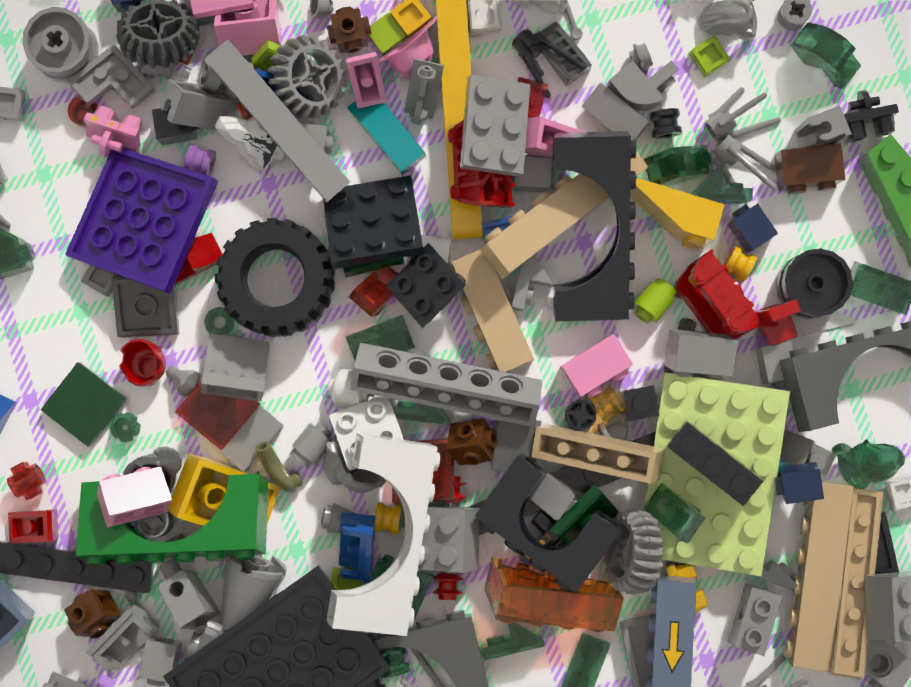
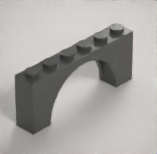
[779,321,911,432]
[368,610,489,687]

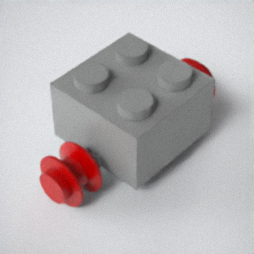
[418,476,480,600]

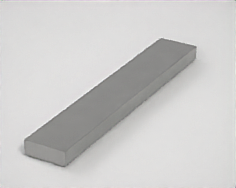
[204,39,350,203]

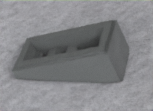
[541,21,592,87]

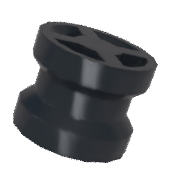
[649,108,682,139]
[565,400,597,430]

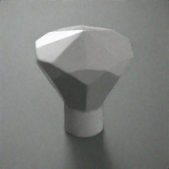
[165,365,200,397]

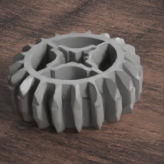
[267,35,348,119]
[603,509,665,595]

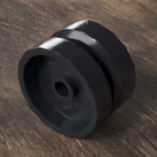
[776,248,853,319]

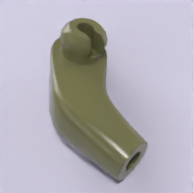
[255,442,303,493]

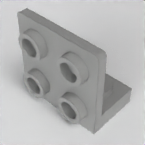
[200,333,270,401]

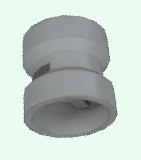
[138,511,174,538]

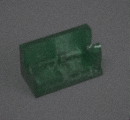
[851,261,911,315]
[345,315,415,361]

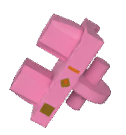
[84,105,142,157]

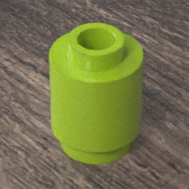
[634,278,677,324]

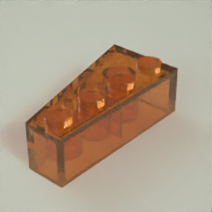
[484,557,624,633]

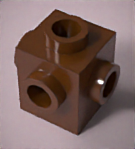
[326,6,372,53]
[446,418,498,466]
[64,589,121,639]

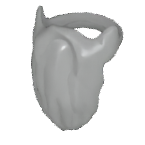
[697,0,757,41]

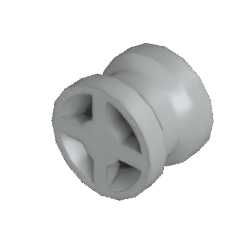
[777,0,812,31]

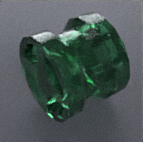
[380,647,410,678]

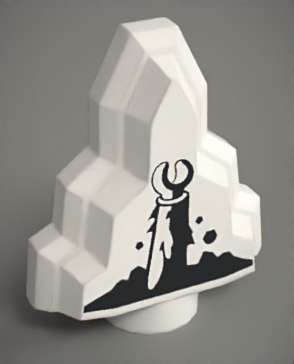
[215,115,285,172]

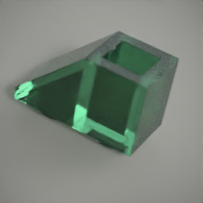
[643,145,714,186]

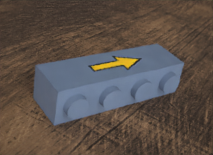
[646,575,697,687]

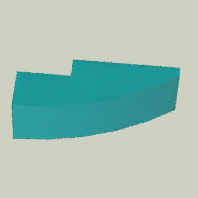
[347,100,426,176]

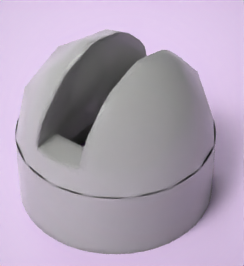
[309,0,334,19]

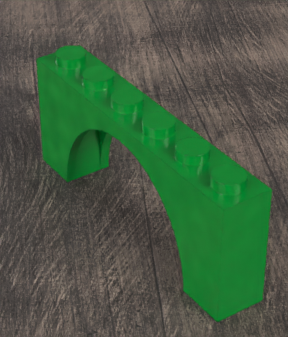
[76,474,268,566]

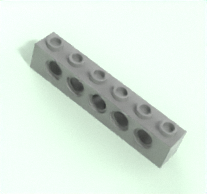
[350,343,543,427]

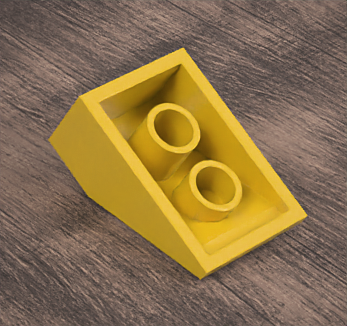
[630,178,725,250]
[169,452,281,526]

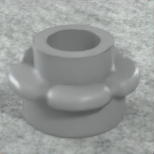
[628,43,653,72]

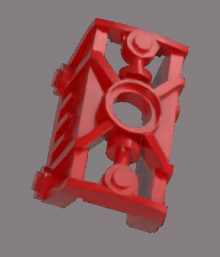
[448,119,515,208]
[674,249,765,339]

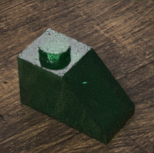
[0,227,35,280]

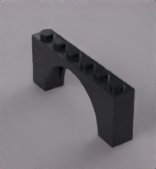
[552,131,636,322]

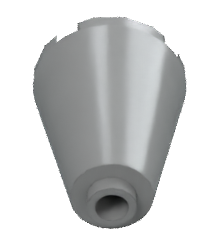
[220,555,287,631]

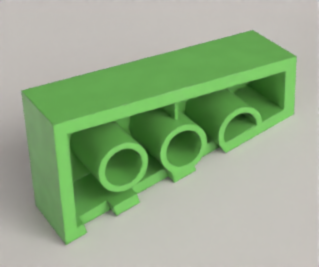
[858,134,911,268]

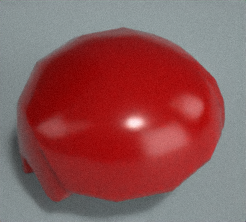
[119,339,166,387]

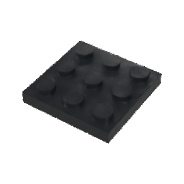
[323,175,424,269]

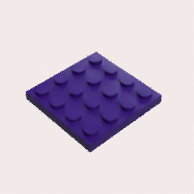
[65,148,218,294]

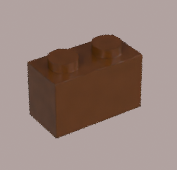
[774,143,846,195]

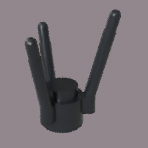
[511,29,586,98]

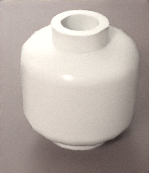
[328,369,375,409]

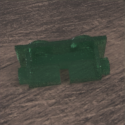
[561,632,611,687]

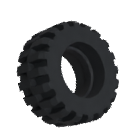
[215,218,335,337]

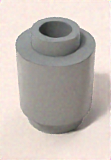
[289,422,333,468]

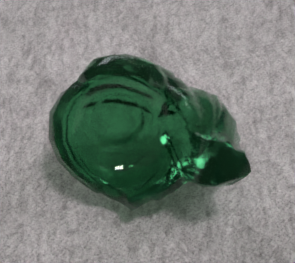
[831,439,906,489]

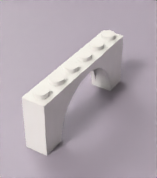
[326,433,440,636]

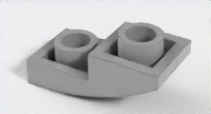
[582,82,650,141]

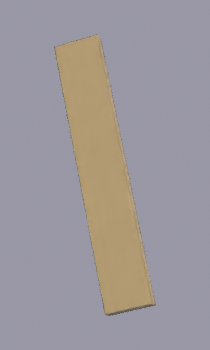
[831,488,883,680]

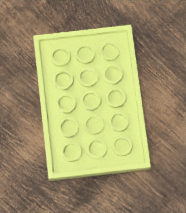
[644,372,790,577]

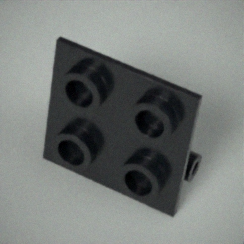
[386,243,466,328]

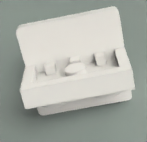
[329,396,404,470]

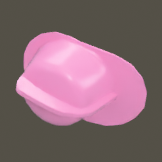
[379,16,438,79]

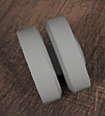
[22,7,99,83]

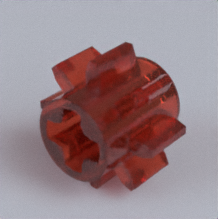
[7,461,46,500]

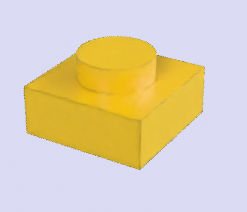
[390,0,432,38]

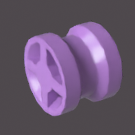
[183,144,216,176]

